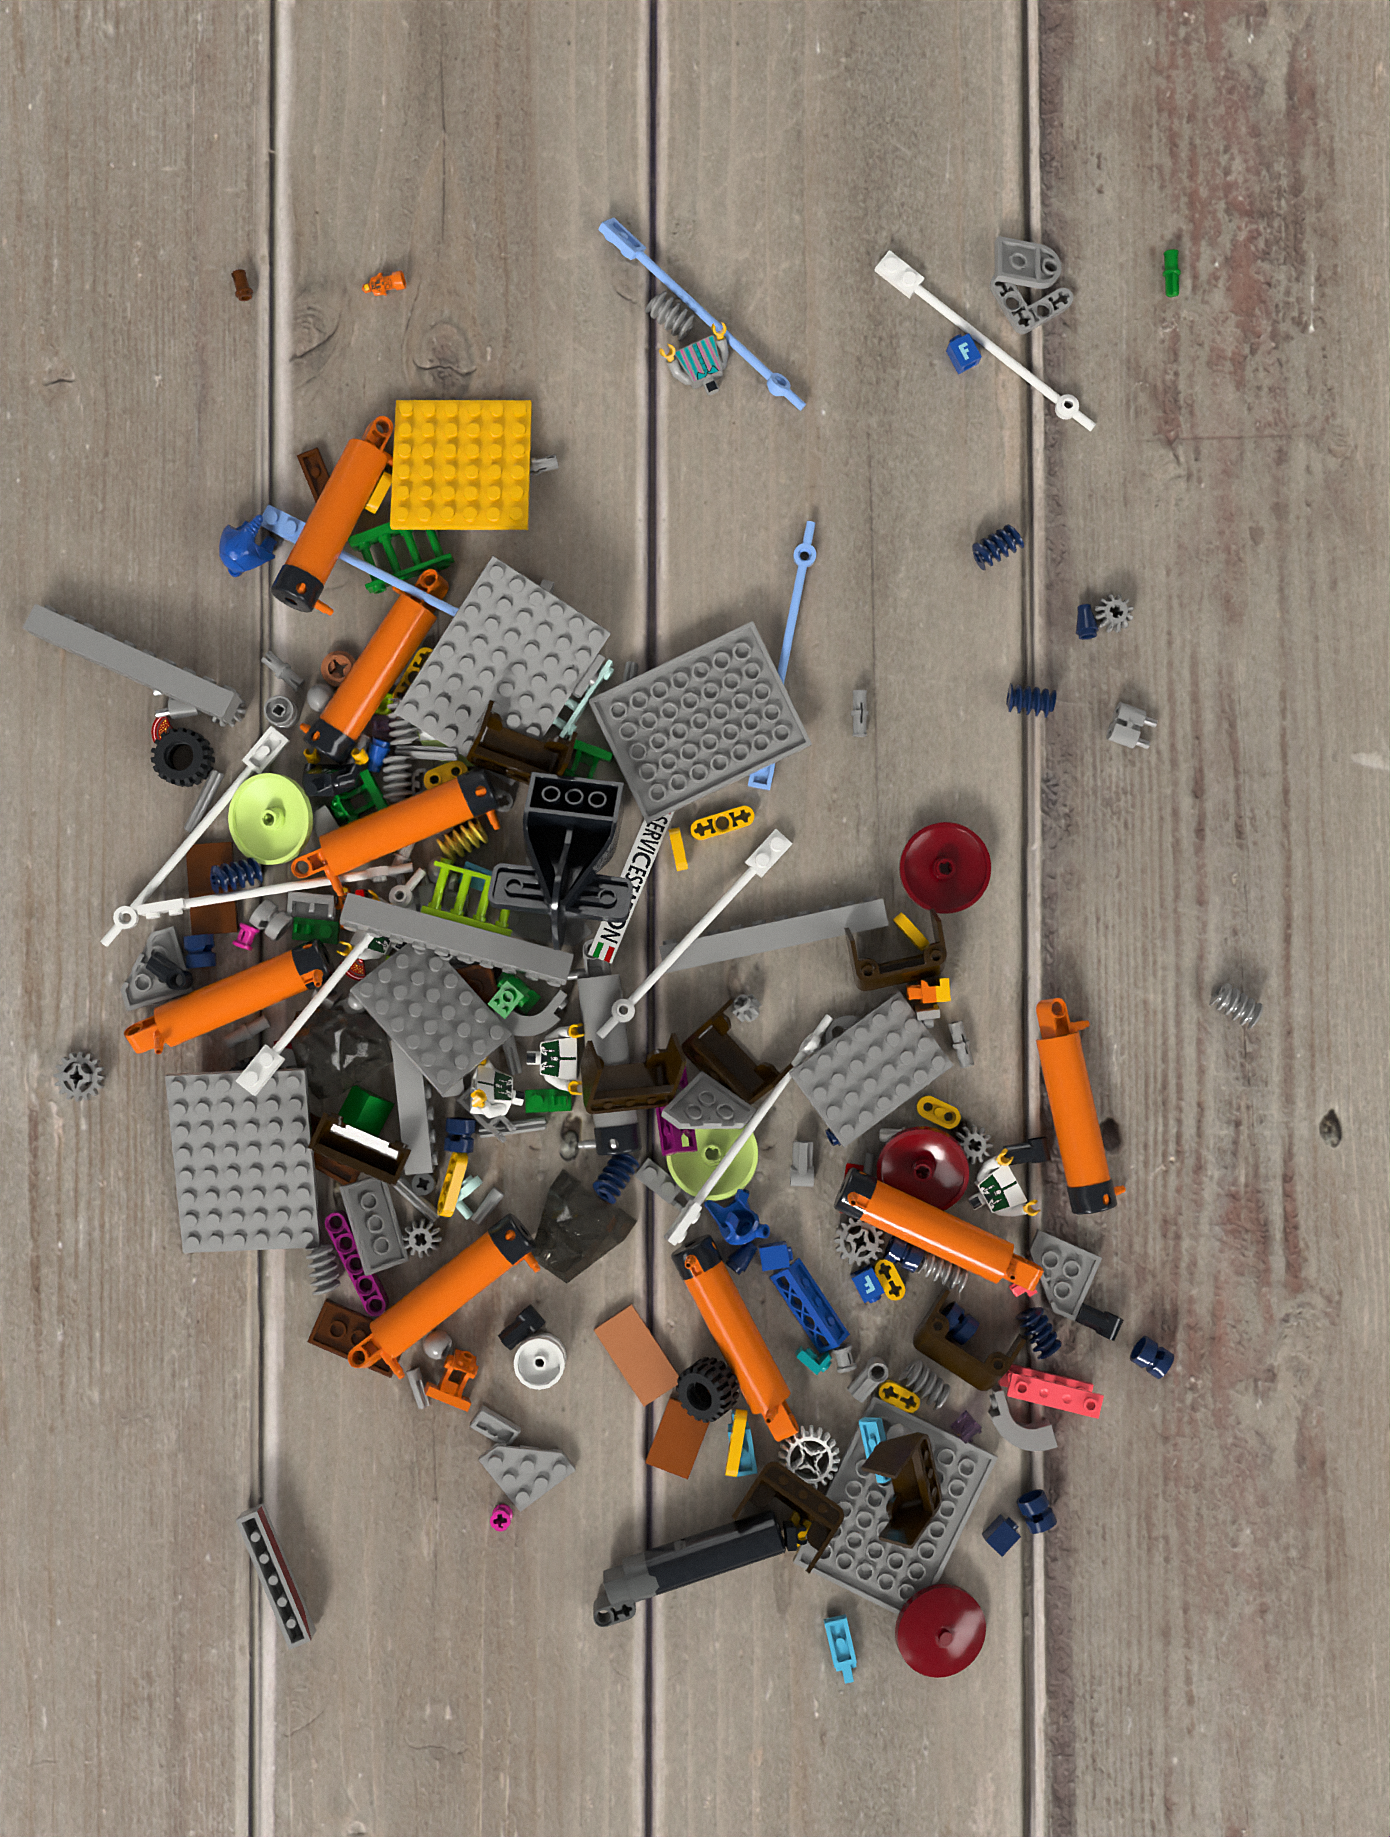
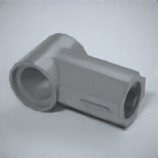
[790,1141,814,1187]
[847,1356,888,1403]

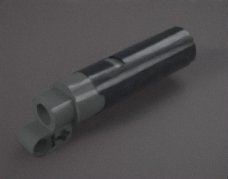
[593,1509,786,1627]

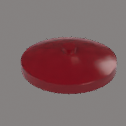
[899,822,991,914]
[877,1126,969,1211]
[895,1584,986,1678]

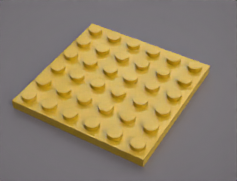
[390,400,532,530]

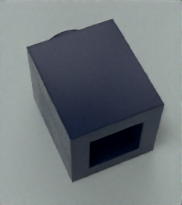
[982,1514,1021,1557]

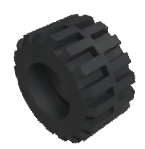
[151,727,215,787]
[676,1357,740,1423]

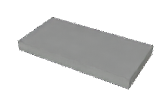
[339,1177,410,1276]

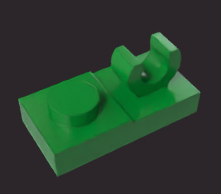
[292,917,340,945]
[525,1088,572,1113]

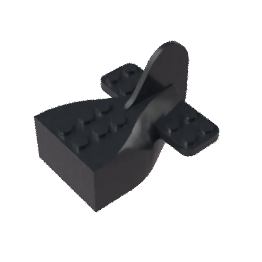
[488,772,633,951]

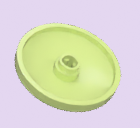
[228,773,313,865]
[666,1124,758,1201]

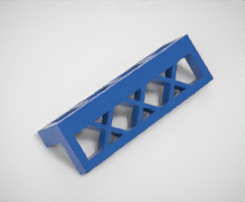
[770,1258,850,1354]

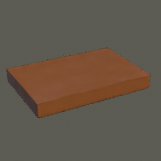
[645,1397,710,1480]

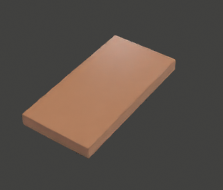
[594,1303,680,1407]

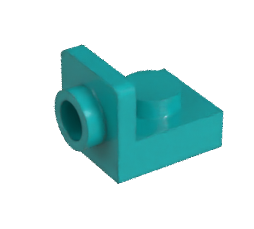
[795,1346,832,1375]

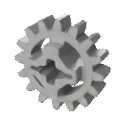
[53,1051,106,1102]
[834,1217,884,1266]

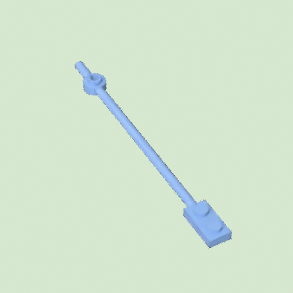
[598,217,806,411]
[260,504,460,617]
[748,521,816,791]

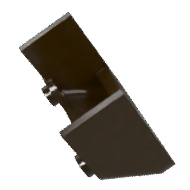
[466,700,578,785]
[844,908,947,991]
[681,999,794,1105]
[580,1033,687,1114]
[308,1112,411,1187]
[913,1285,1026,1391]
[861,1432,942,1549]
[732,1461,844,1574]

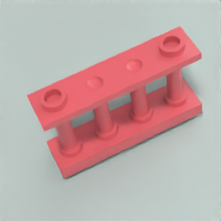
[998,1363,1104,1419]

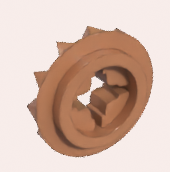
[321,651,356,687]

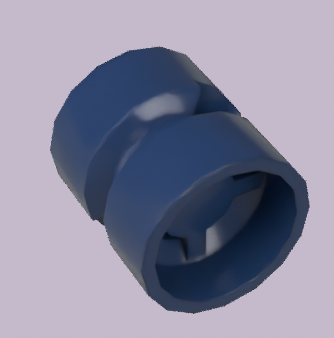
[183,934,217,969]
[444,1117,476,1153]
[883,1235,925,1273]
[941,1301,980,1345]
[1130,1336,1174,1379]
[1016,1489,1057,1534]

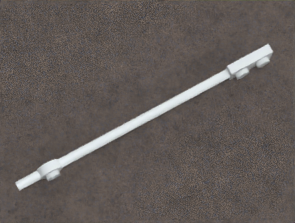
[875,250,1096,432]
[100,726,290,947]
[596,829,792,1040]
[137,863,414,919]
[236,868,426,1096]
[663,1014,833,1246]

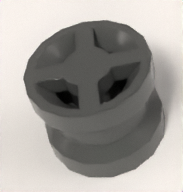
[412,1173,437,1195]

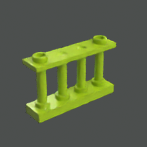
[421,857,512,937]

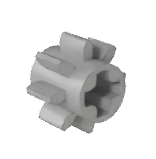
[732,994,762,1022]

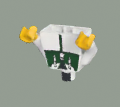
[337,890,407,960]
[527,1023,584,1095]
[470,1056,525,1118]
[968,1148,1041,1217]

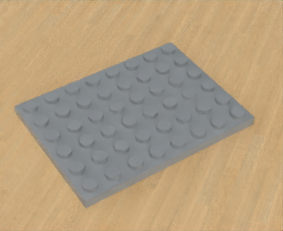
[394,555,611,786]
[588,621,812,824]
[165,1068,322,1253]
[793,1394,998,1615]

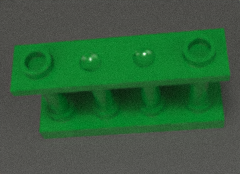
[348,522,455,594]

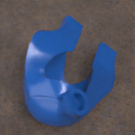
[219,515,277,577]
[704,1189,770,1245]

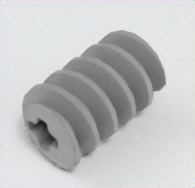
[645,291,695,342]
[387,698,419,745]
[383,756,412,804]
[1209,983,1263,1030]
[304,1244,341,1295]
[917,1252,969,1293]
[899,1360,951,1410]

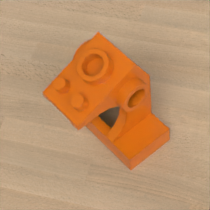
[423,1348,479,1412]

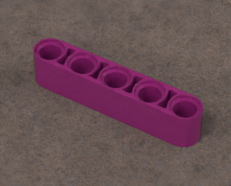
[325,1210,389,1317]

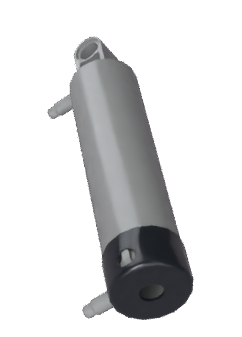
[567,939,642,1156]

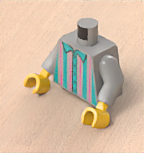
[659,321,729,396]

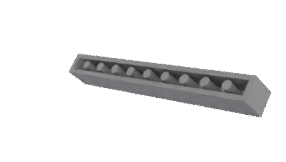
[22,604,242,724]
[340,893,574,987]
[659,896,889,973]

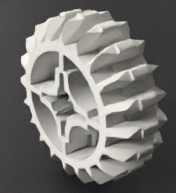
[778,1425,840,1489]

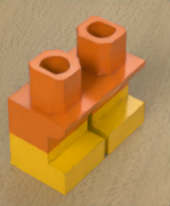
[906,978,951,1003]

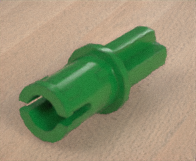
[1162,249,1181,298]

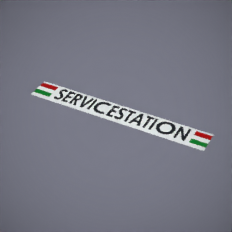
[588,812,674,964]

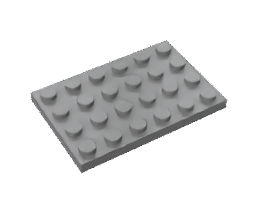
[350,943,513,1095]
[789,991,954,1147]

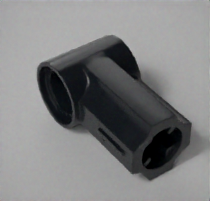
[145,952,193,990]
[1003,1137,1051,1166]
[1075,1303,1124,1341]
[498,1304,546,1350]

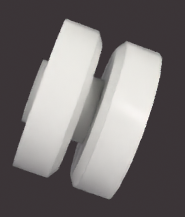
[514,1332,567,1390]

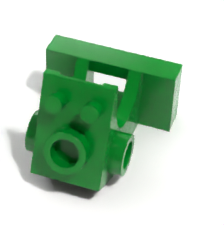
[563,739,614,779]
[330,769,389,824]
[488,972,542,1019]

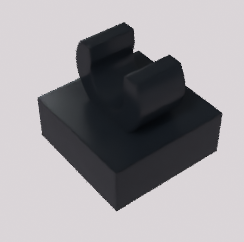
[783,1520,807,1552]

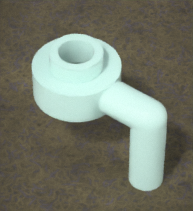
[455,1175,483,1220]

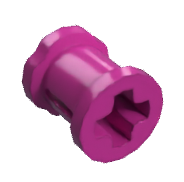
[232,922,260,951]
[490,1504,513,1532]

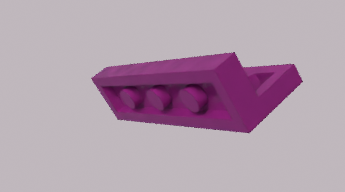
[656,1066,698,1156]

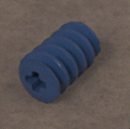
[972,524,1025,570]
[1006,683,1057,718]
[210,857,263,894]
[593,1153,639,1204]
[1015,1307,1062,1359]

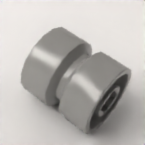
[264,695,300,729]
[249,899,294,941]

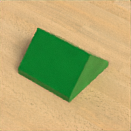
[338,1083,395,1138]

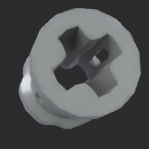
[832,1344,857,1373]

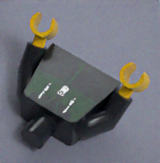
[302,748,369,796]

